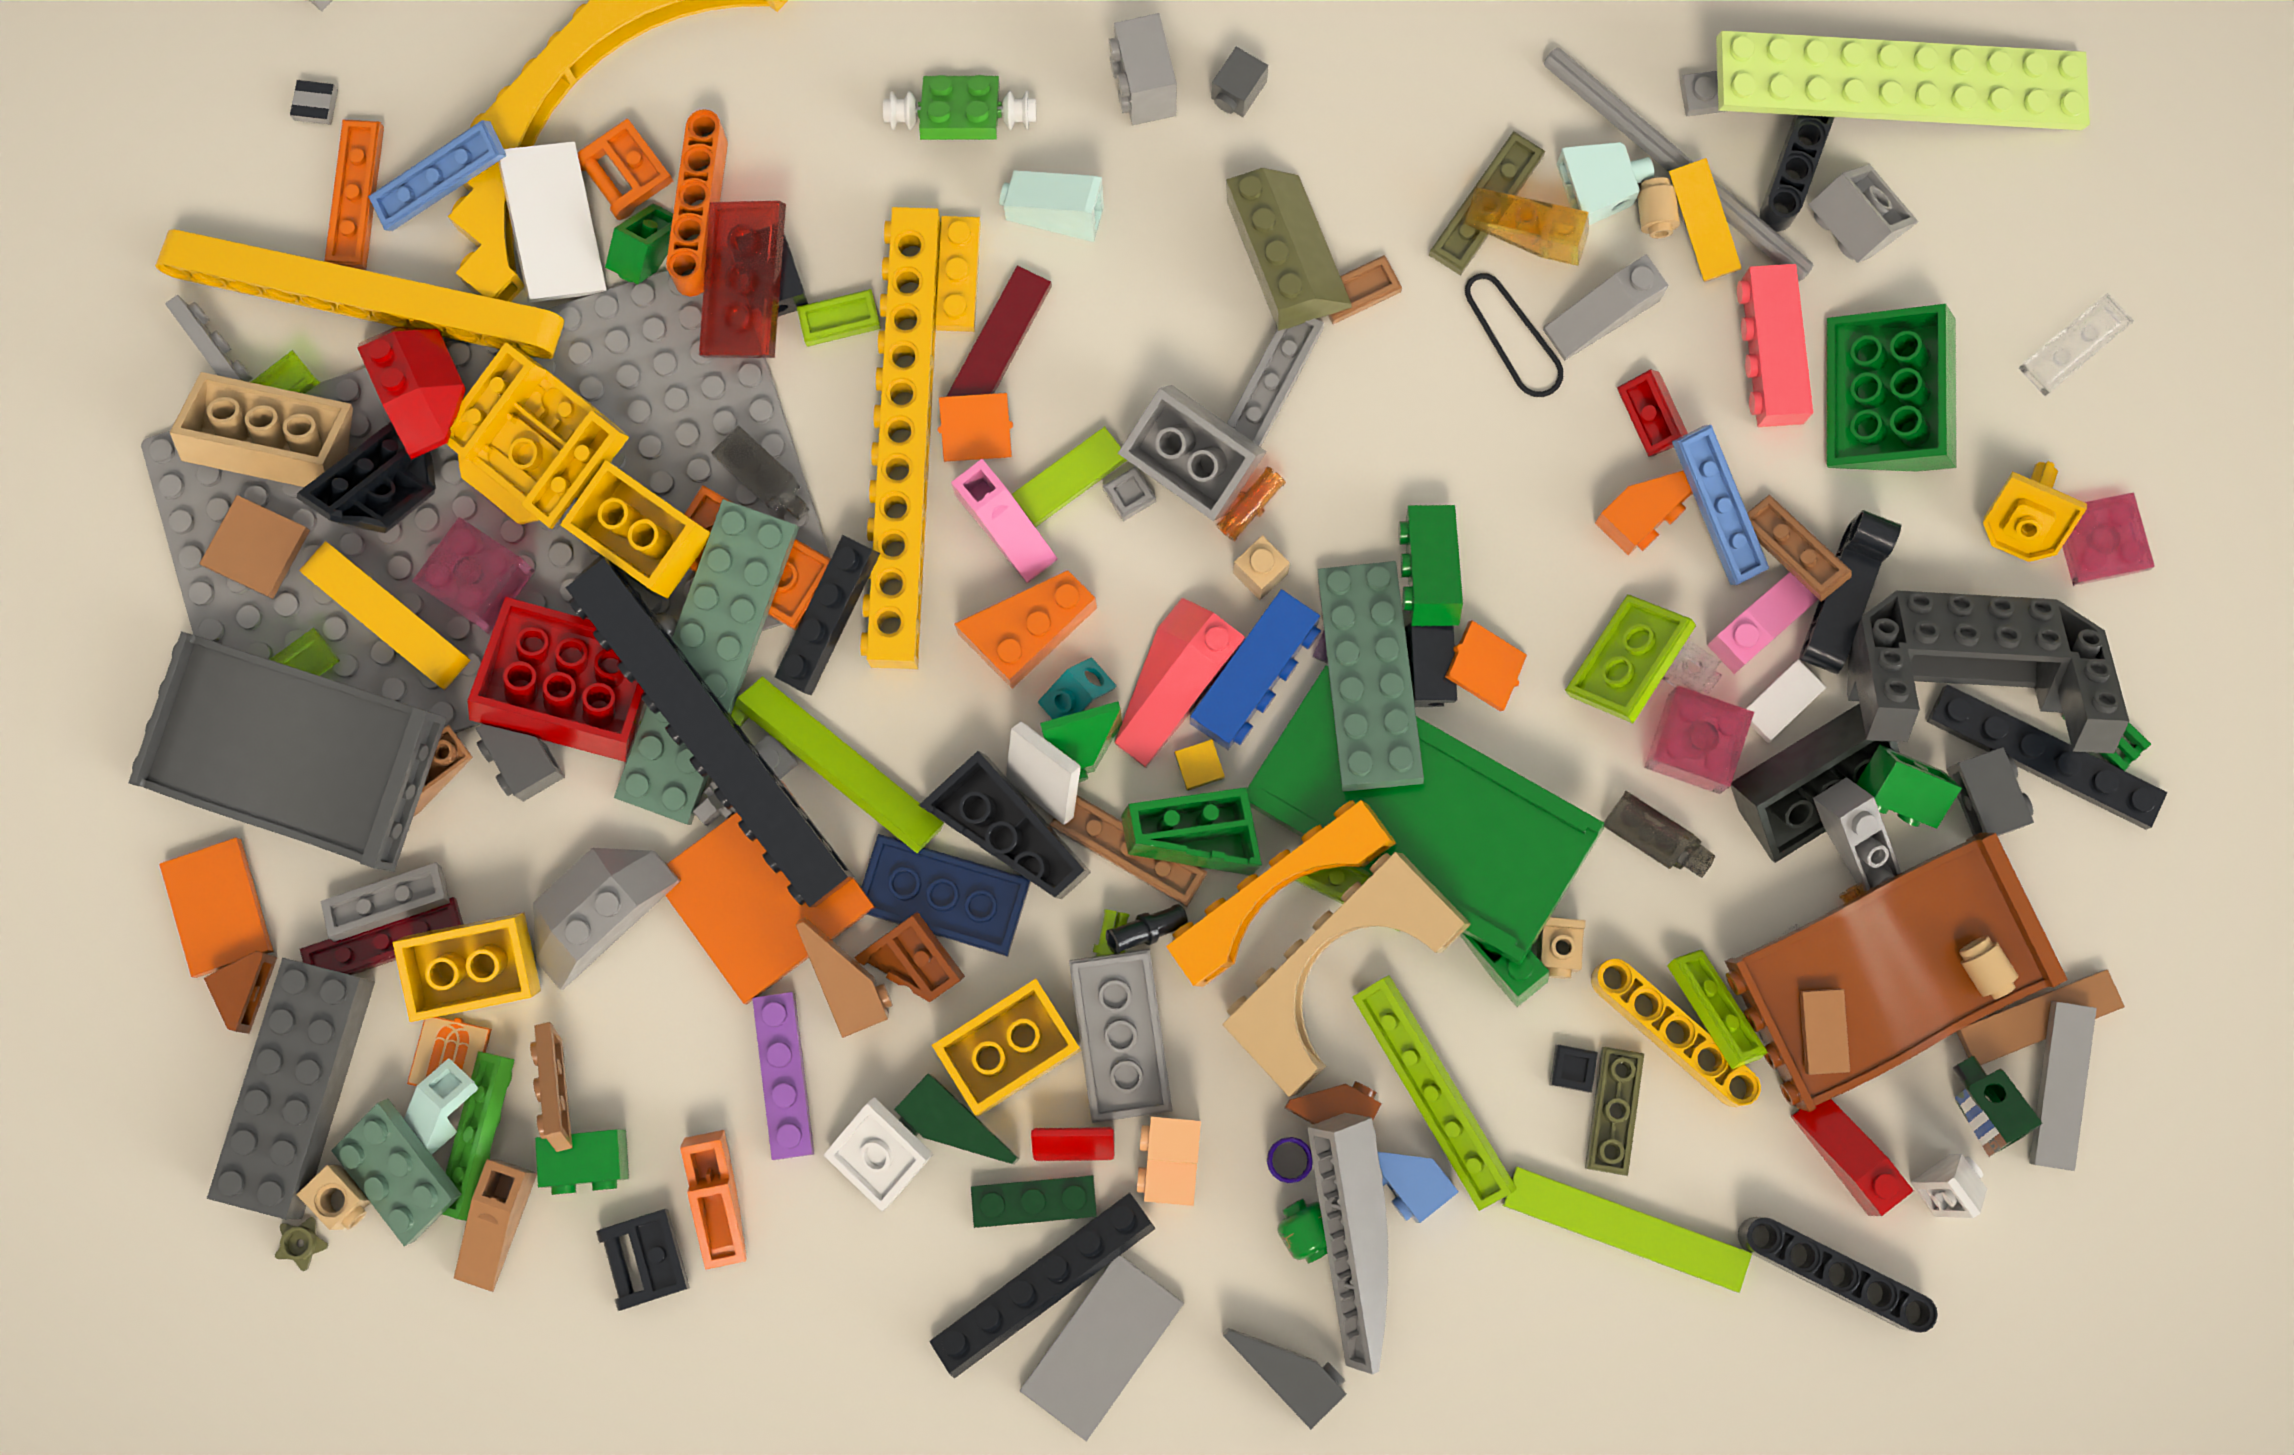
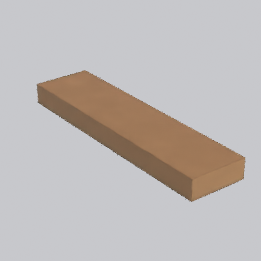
[1050,795,1208,907]
[1957,969,2125,1065]

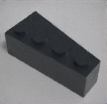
[919,751,1091,899]

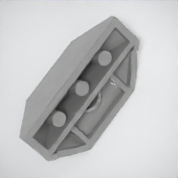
[533,848,681,990]

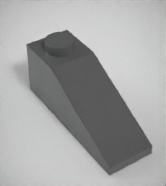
[1222,1328,1347,1430]

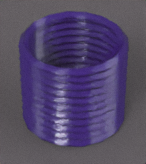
[1267,1137,1313,1183]

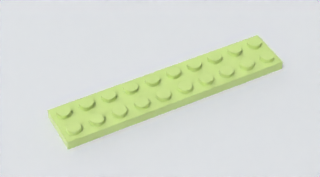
[1716,31,2090,130]

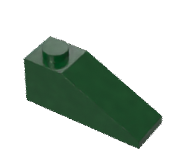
[894,1073,1020,1165]

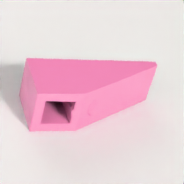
[951,459,1058,583]

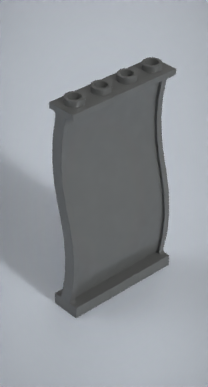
[128,631,447,872]

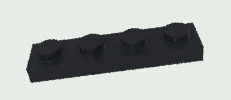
[774,535,880,696]

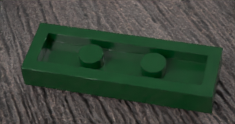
[971,1175,1097,1228]

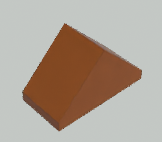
[204,951,277,1034]

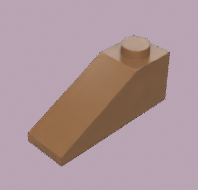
[796,917,893,1038]

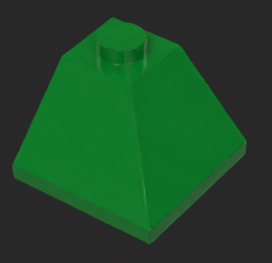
[1040,701,1122,783]

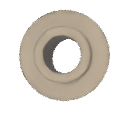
[1637,177,1680,239]
[1959,935,2019,999]

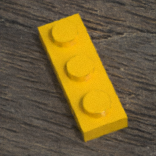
[935,216,981,332]

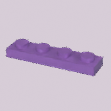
[752,992,814,1160]

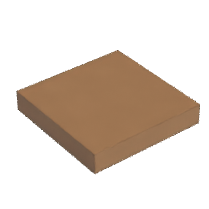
[199,495,310,599]

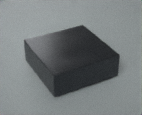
[1549,1045,1598,1093]

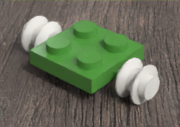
[883,75,1037,140]

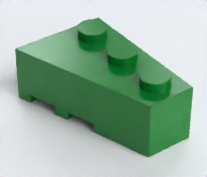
[1121,787,1262,876]

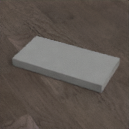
[1069,949,1173,1123]
[1020,1255,1184,1442]

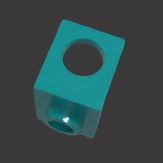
[1038,657,1116,719]

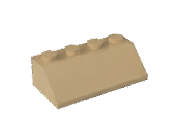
[170,372,353,487]

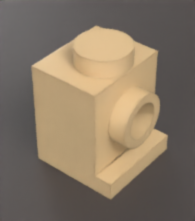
[1537,917,1586,979]

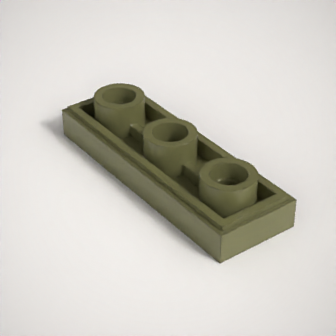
[1585,1047,1644,1176]

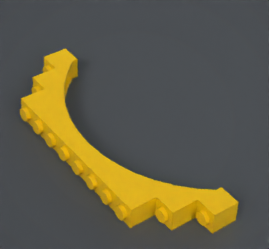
[448,0,788,302]

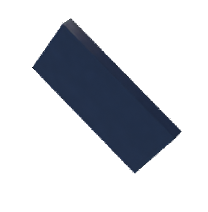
[861,834,1031,957]

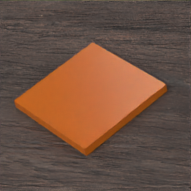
[665,780,876,1005]

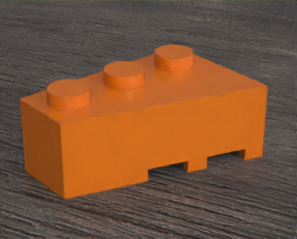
[954,570,1097,689]

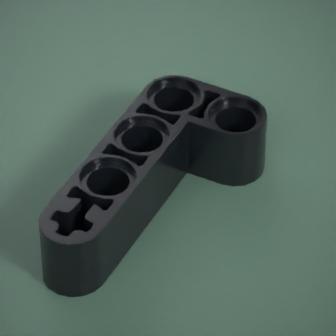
[1799,510,1902,674]

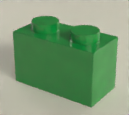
[1856,745,1962,829]
[535,1129,629,1195]

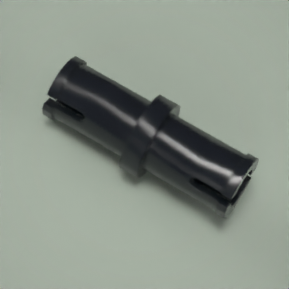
[1106,904,1188,954]

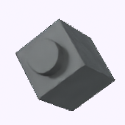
[1211,46,1269,117]

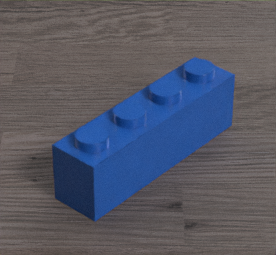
[1190,589,1321,751]

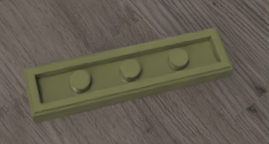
[1429,131,1545,276]

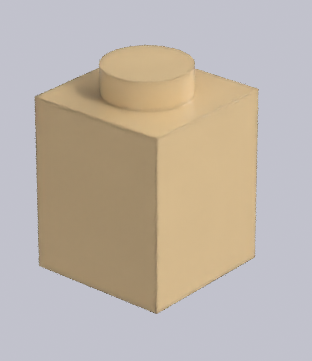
[1233,535,1290,600]

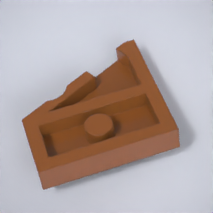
[854,912,965,1002]

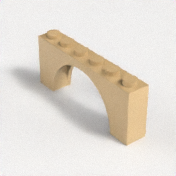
[1222,852,1471,1097]

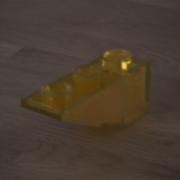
[1465,187,1589,266]

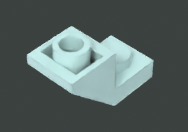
[404,1058,478,1155]

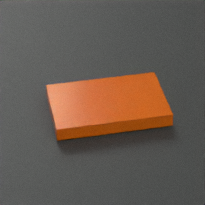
[159,837,273,978]

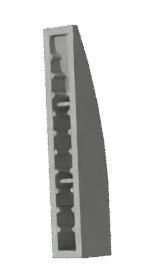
[1307,1113,1388,1374]

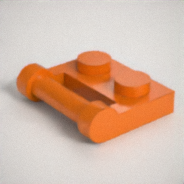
[577,118,674,220]

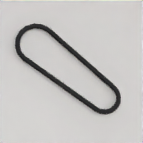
[1465,273,1563,397]

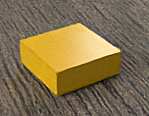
[1174,739,1225,791]

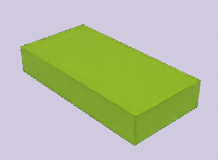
[796,289,881,347]

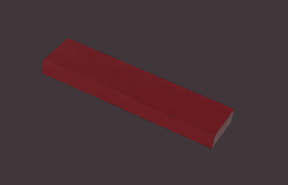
[947,265,1052,396]
[300,897,464,975]

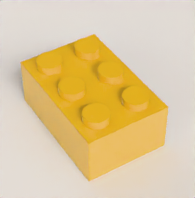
[560,460,711,599]
[393,912,541,1022]
[931,979,1082,1117]

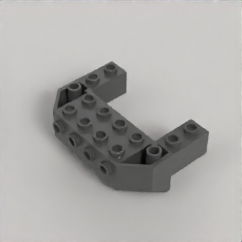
[1847,590,2129,754]

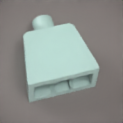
[1557,142,1655,230]

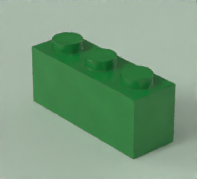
[1398,505,1463,626]

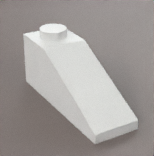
[1910,1154,1987,1218]

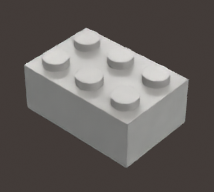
[1118,385,1267,521]

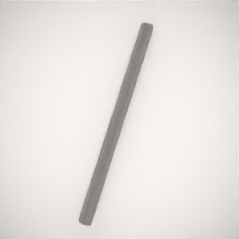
[1544,48,1813,281]

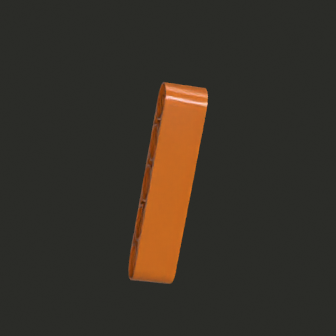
[666,109,728,297]

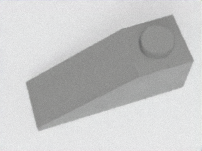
[1543,254,1669,361]

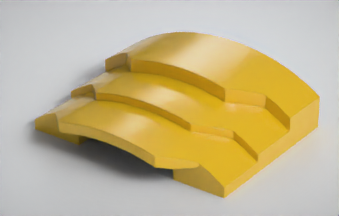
[447,342,629,529]

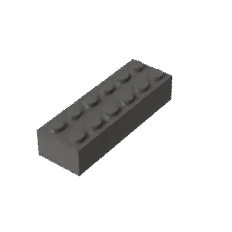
[207,958,375,1220]

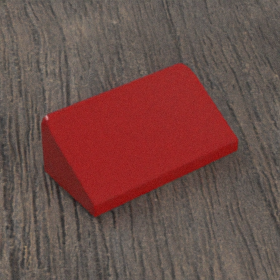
[1617,369,1688,457]
[1031,1127,1115,1161]

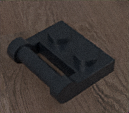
[596,1209,690,1311]

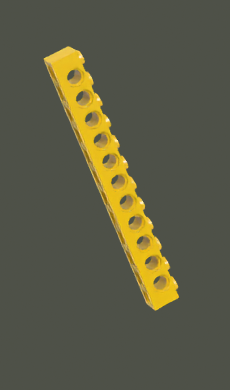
[860,207,941,669]

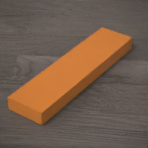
[324,120,384,270]

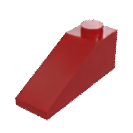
[1791,1099,1914,1216]

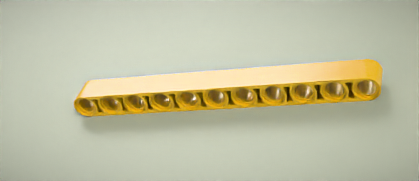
[155,229,565,359]

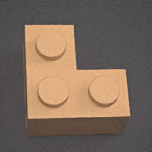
[1137,1117,1201,1206]

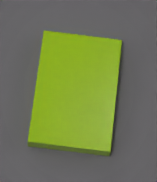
[1565,594,1696,724]

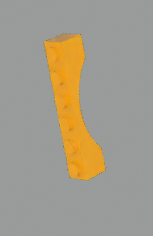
[1166,800,1396,987]

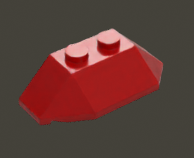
[357,327,466,460]

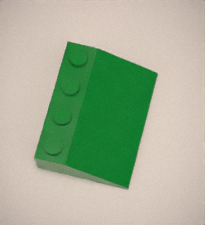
[1827,304,1957,472]

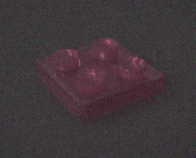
[2062,492,2155,586]

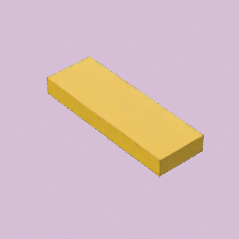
[1669,158,1742,282]

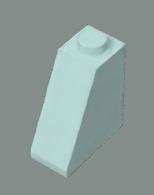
[999,170,1104,242]

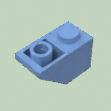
[1378,1152,1459,1223]

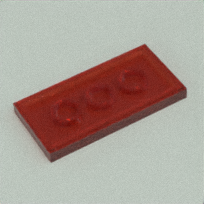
[699,201,786,358]

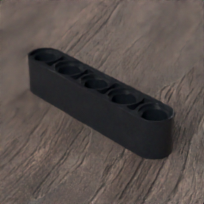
[1759,115,1835,232]
[1738,1217,1938,1333]

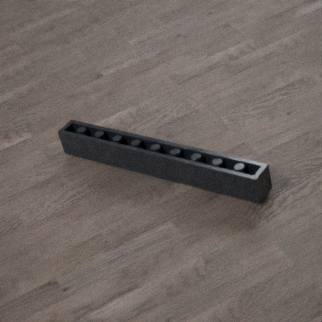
[565,558,854,907]

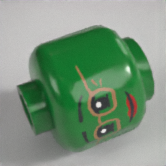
[1277,1198,1328,1264]

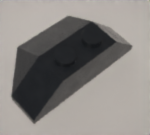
[296,422,436,533]

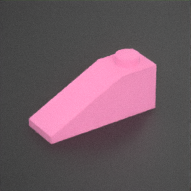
[1707,572,1818,674]

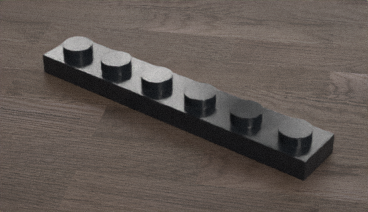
[1927,684,2168,830]
[929,1193,1156,1379]

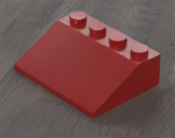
[467,597,645,762]

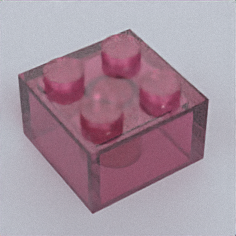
[412,517,535,635]
[1644,685,1754,794]

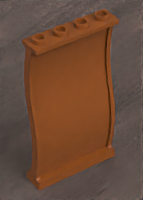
[1725,833,2068,1112]

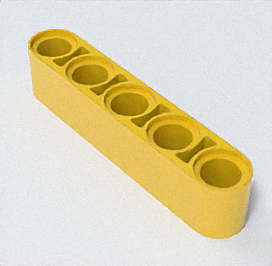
[299,541,471,690]
[1591,959,1761,1107]

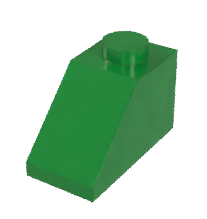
[605,203,673,284]

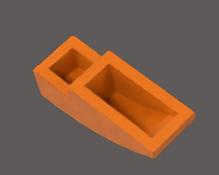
[680,1130,747,1270]

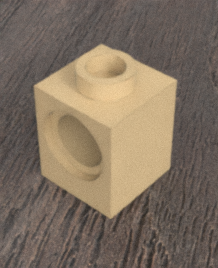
[296,1165,371,1230]

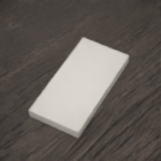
[498,142,607,303]

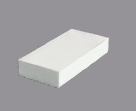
[1740,659,1827,743]

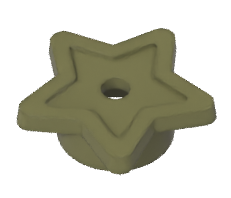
[275,1217,328,1271]

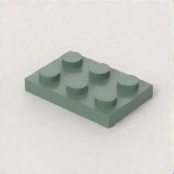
[331,1098,462,1247]

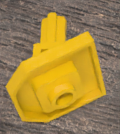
[1983,461,2087,562]

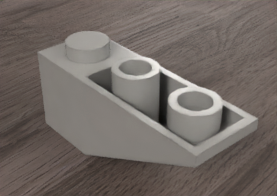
[1813,777,1901,893]

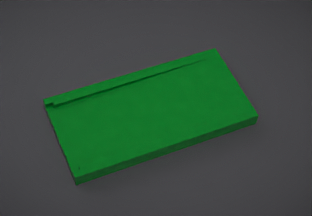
[1247,665,1604,966]

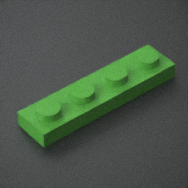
[443,1051,515,1221]

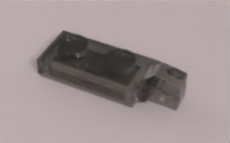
[711,425,809,521]
[1604,791,1715,878]

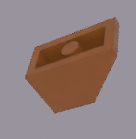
[1284,1081,1382,1125]

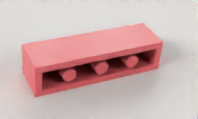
[1737,264,1813,427]

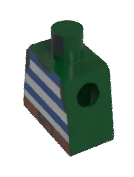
[1953,1056,2043,1157]

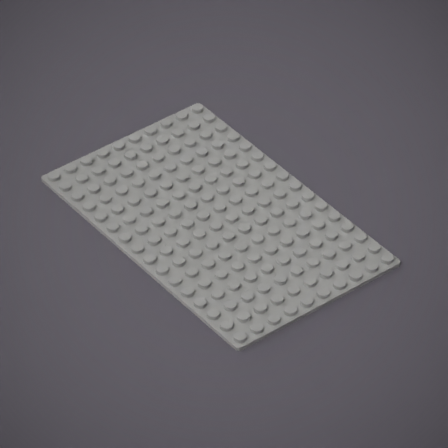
[141,252,831,733]

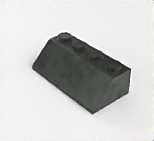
[1730,703,1900,863]

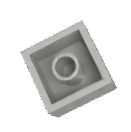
[1109,13,1177,126]

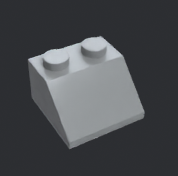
[1808,164,1918,263]

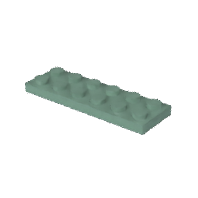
[1318,561,1424,792]

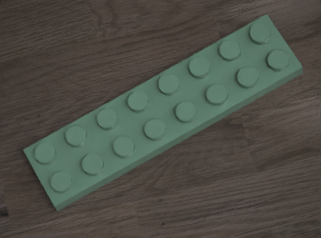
[614,499,799,825]

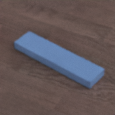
[368,120,507,231]
[1672,425,1769,585]

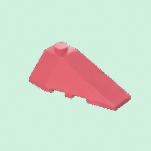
[1115,598,1245,768]

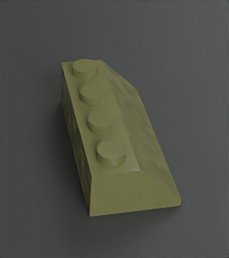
[1226,168,1351,331]

